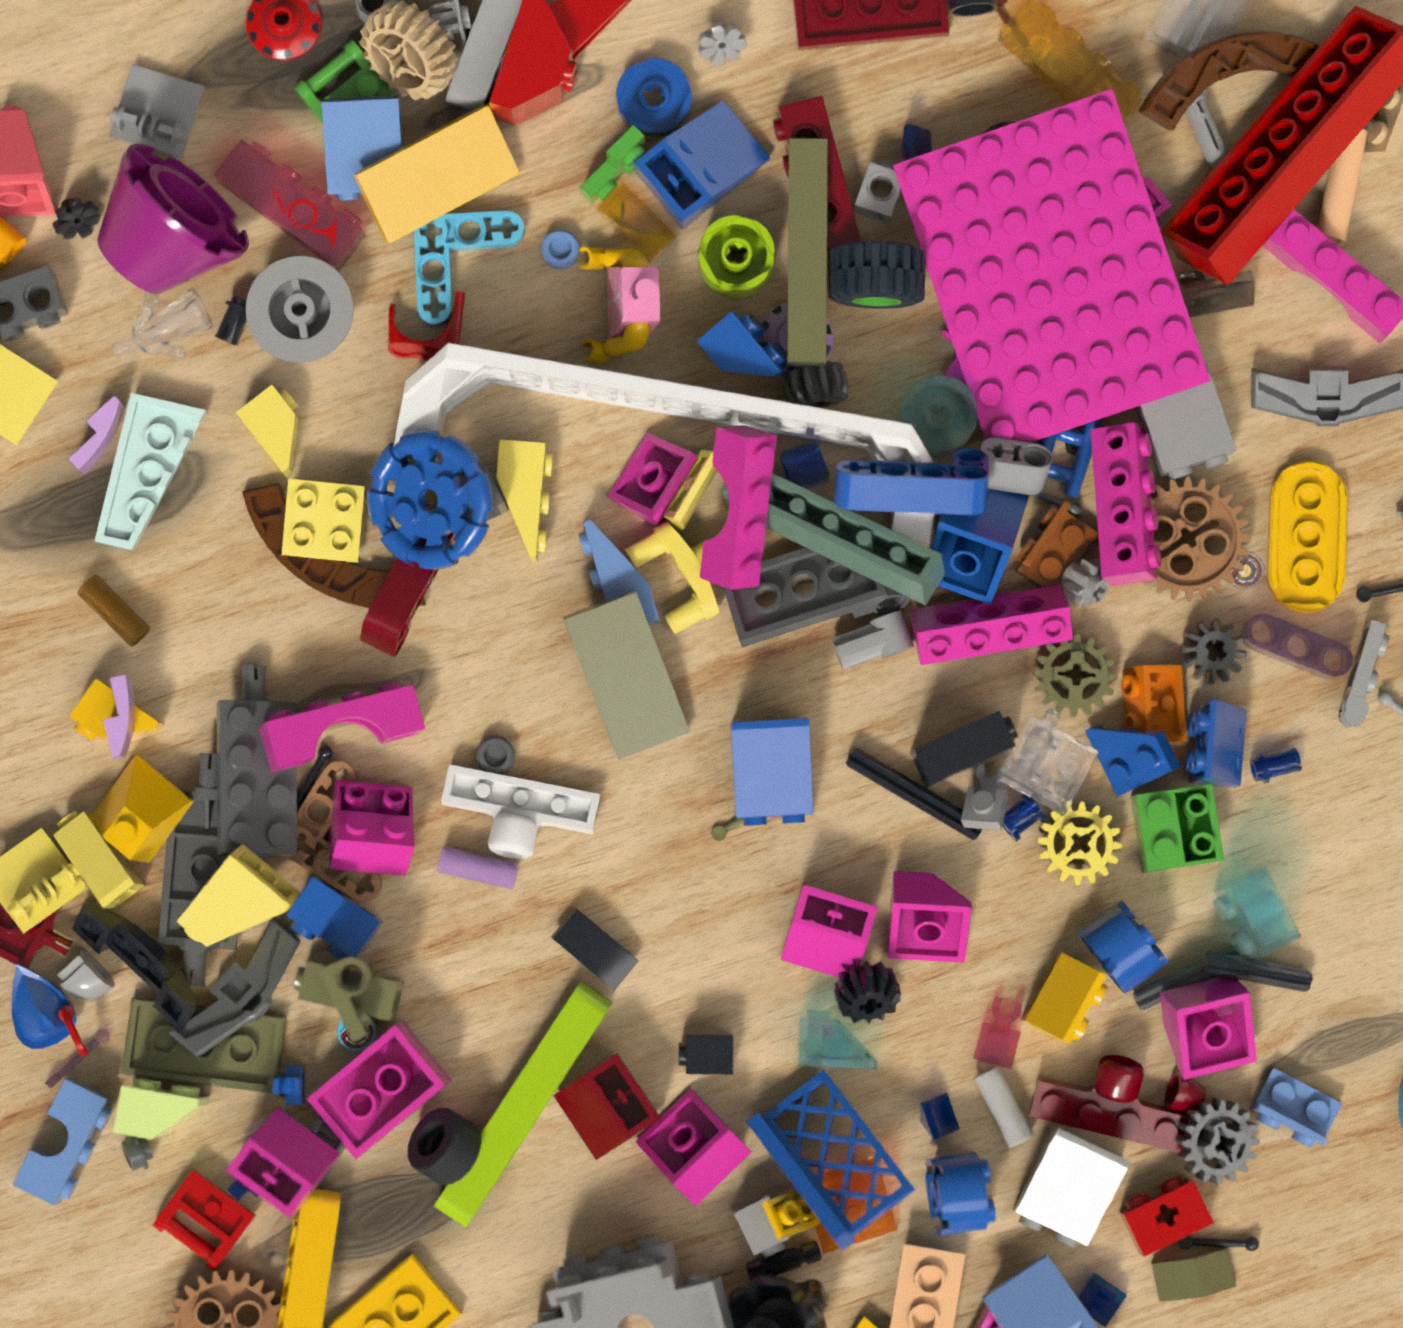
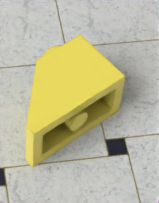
[235,385,299,477]

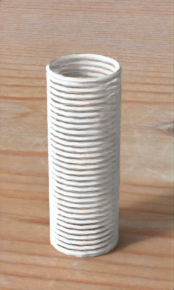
[974,1066,1034,1148]

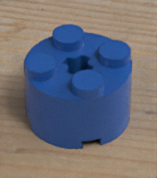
[1078,900,1169,994]
[925,1152,996,1236]

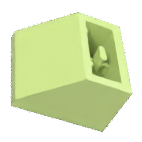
[113,1078,209,1139]

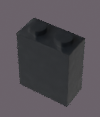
[910,711,1018,788]

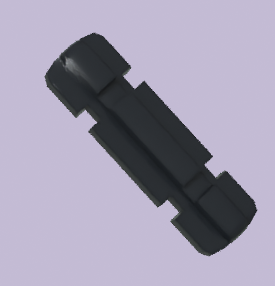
[746,1241,822,1280]

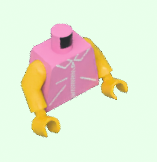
[579,247,660,364]

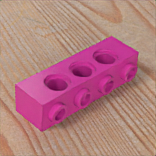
[910,584,1073,665]

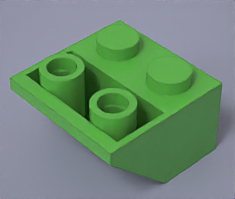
[1130,784,1224,873]

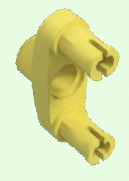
[625,521,720,635]

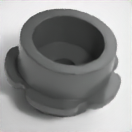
[121,1136,153,1171]

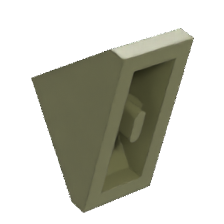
[1151,1248,1236,1302]

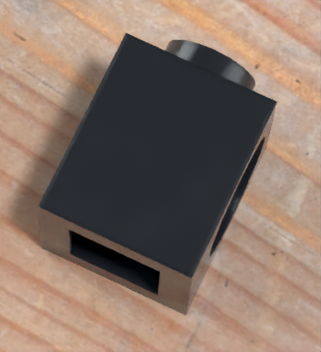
[678,1035,733,1075]

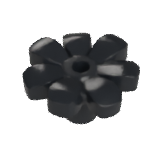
[52,197,100,239]

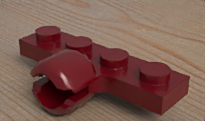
[1029,1054,1190,1153]

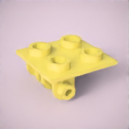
[282,478,366,563]
[0,828,87,933]

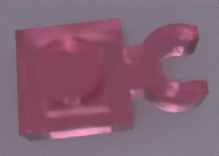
[973,997,1022,1069]

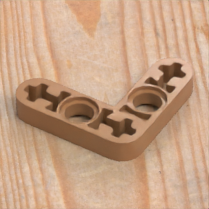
[287,761,382,902]

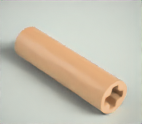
[1317,129,1368,244]

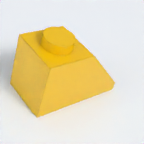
[69,678,164,741]

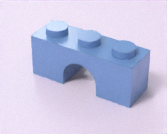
[12,1078,113,1205]

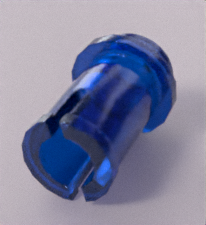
[1250,748,1302,784]

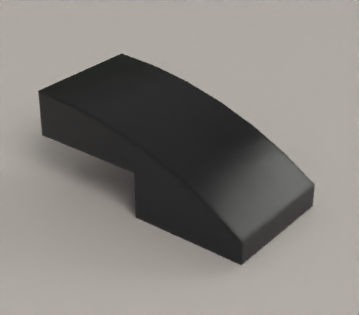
[551,907,639,990]

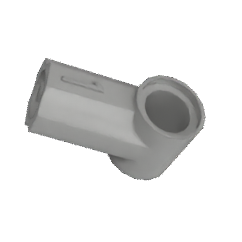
[832,610,914,670]

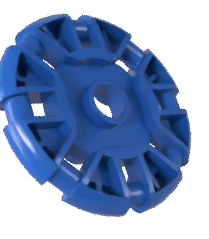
[367,429,493,570]

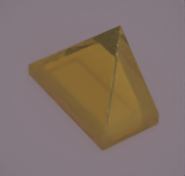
[596,182,677,263]

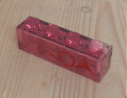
[213,139,366,272]

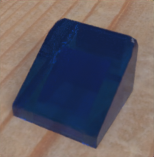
[902,124,932,161]

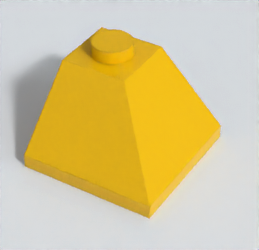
[91,755,194,863]

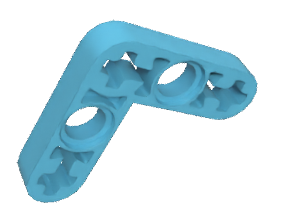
[414,211,525,327]

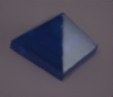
[920,1092,959,1140]

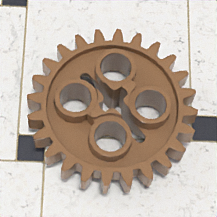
[1144,476,1251,602]
[163,1269,280,1328]

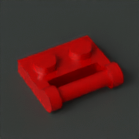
[152,1169,257,1271]

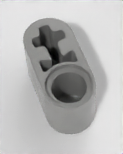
[980,438,1053,495]

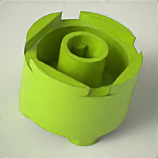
[698,215,775,299]

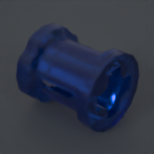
[1002,792,1046,842]

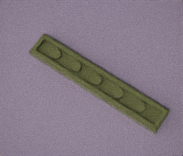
[787,138,828,366]

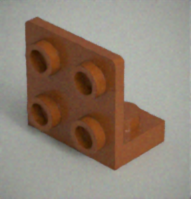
[1016,500,1098,588]

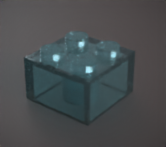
[1212,867,1302,959]

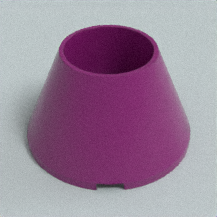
[97,144,249,294]

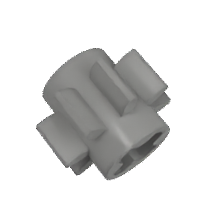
[1062,558,1110,607]

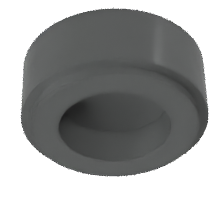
[476,736,515,775]

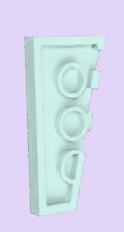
[95,393,207,551]

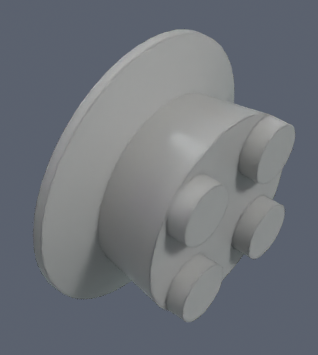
[246,256,354,363]

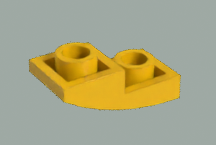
[762,1191,821,1240]

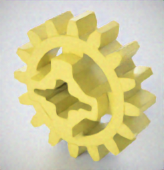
[1037,802,1122,886]

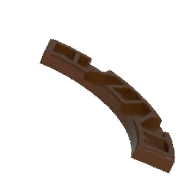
[242,483,426,608]

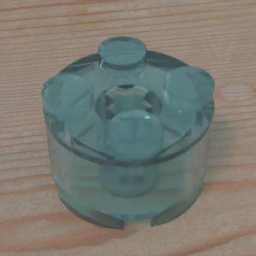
[898,376,978,459]

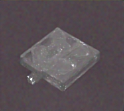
[996,709,1099,816]

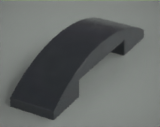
[72,901,197,1032]

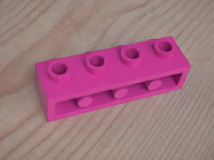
[1090,422,1161,586]

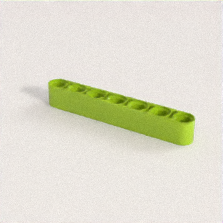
[434,982,613,1228]

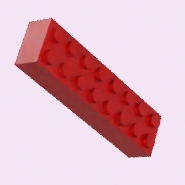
[1161,5,1403,285]

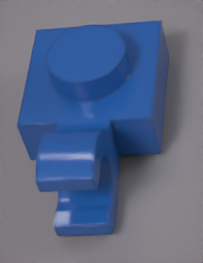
[272,1065,305,1105]

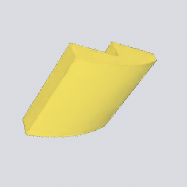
[0,345,58,445]
[663,450,717,530]

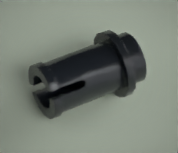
[214,295,247,346]

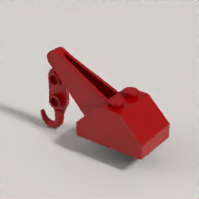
[489,0,632,126]

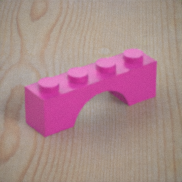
[1263,209,1403,344]
[700,425,776,590]
[259,682,425,773]

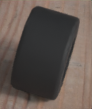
[407,1108,481,1185]

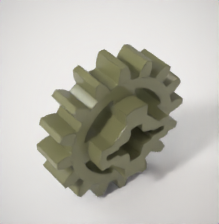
[1032,633,1117,718]

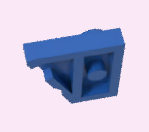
[1085,724,1181,797]

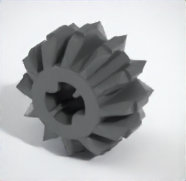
[784,361,849,408]
[1180,619,1247,685]

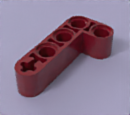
[360,502,455,658]

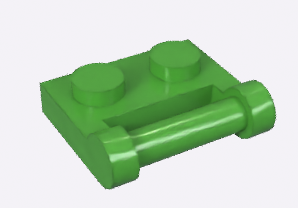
[293,39,395,124]

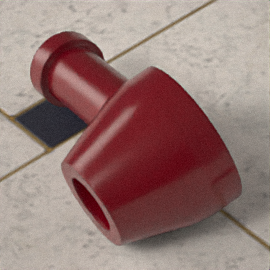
[1164,1068,1206,1111]

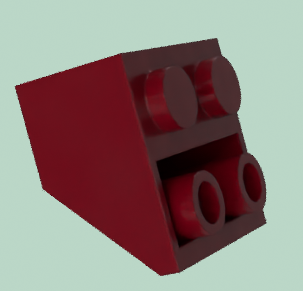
[553,1052,661,1160]

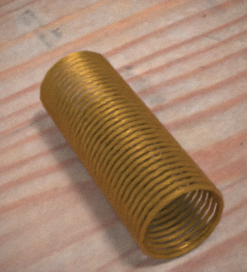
[77,574,151,647]

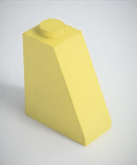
[53,811,145,909]
[177,844,301,947]

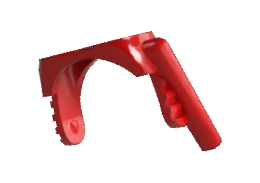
[388,291,466,361]

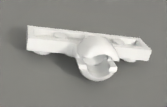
[441,764,600,859]

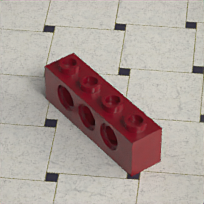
[772,95,861,257]

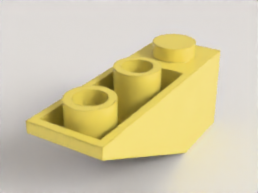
[496,439,553,561]

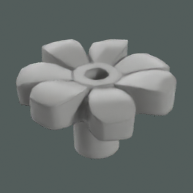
[698,22,746,66]

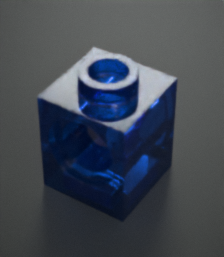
[779,440,830,489]

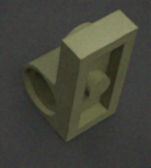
[318,957,373,1042]

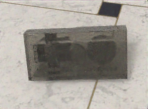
[1179,270,1255,317]

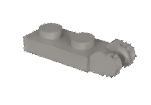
[1338,620,1389,728]

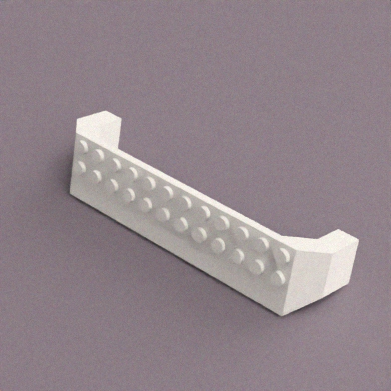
[394,343,934,547]

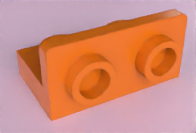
[1121,665,1187,743]

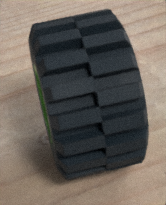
[829,241,926,309]

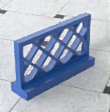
[746,1069,915,1251]

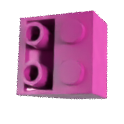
[329,780,414,876]
[780,885,878,977]
[226,1107,341,1218]

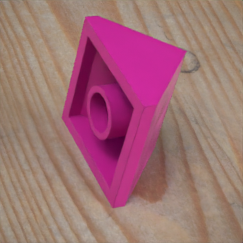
[607,432,697,527]

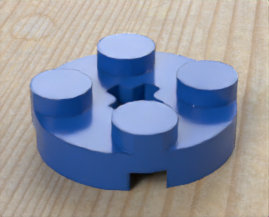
[616,58,692,136]

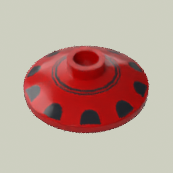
[246,0,322,61]

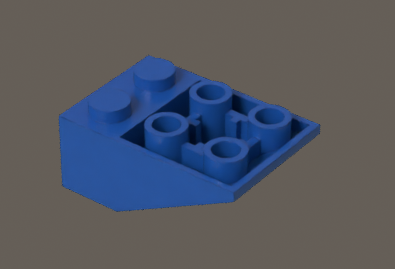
[634,101,771,230]
[1184,699,1247,788]

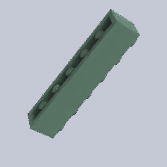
[721,473,945,606]

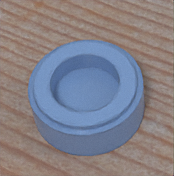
[541,229,580,269]

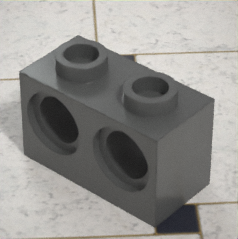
[0,265,69,341]

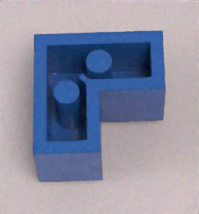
[286,877,383,960]

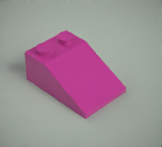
[307,1021,452,1159]

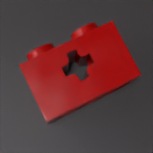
[1119,1176,1214,1257]

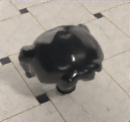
[728,1275,829,1328]

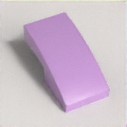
[69,396,125,475]
[104,675,134,760]

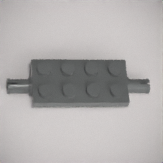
[217,664,297,863]
[158,753,238,987]

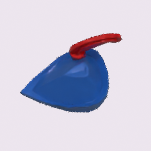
[12,963,88,1057]

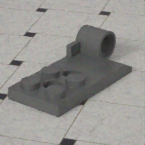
[723,547,909,647]

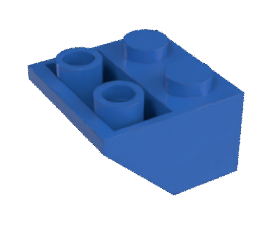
[697,311,791,377]

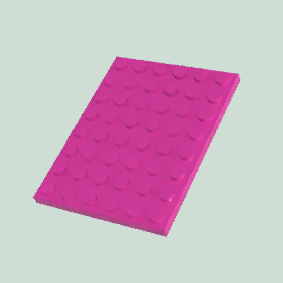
[893,89,1211,443]

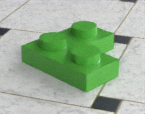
[580,125,645,205]

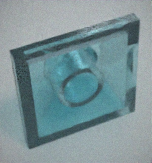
[797,1010,878,1069]

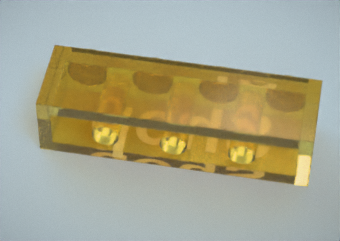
[997,0,1143,124]

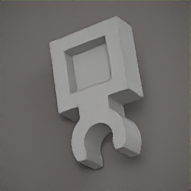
[961,764,1008,830]

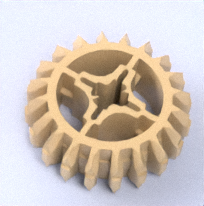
[359,0,459,100]

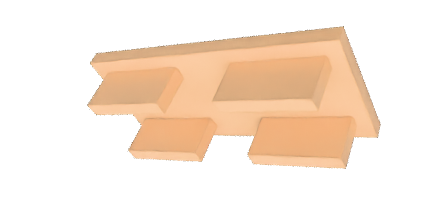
[890,1243,965,1328]

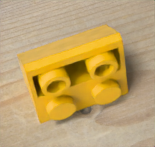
[1022,953,1108,1044]

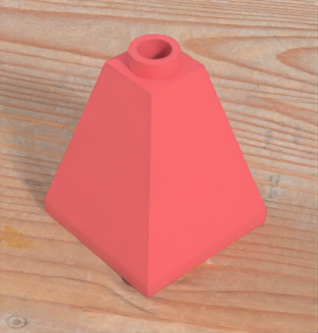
[0,105,56,217]

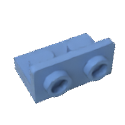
[1251,1067,1343,1148]

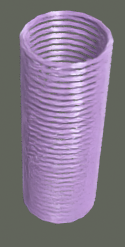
[438,845,519,890]

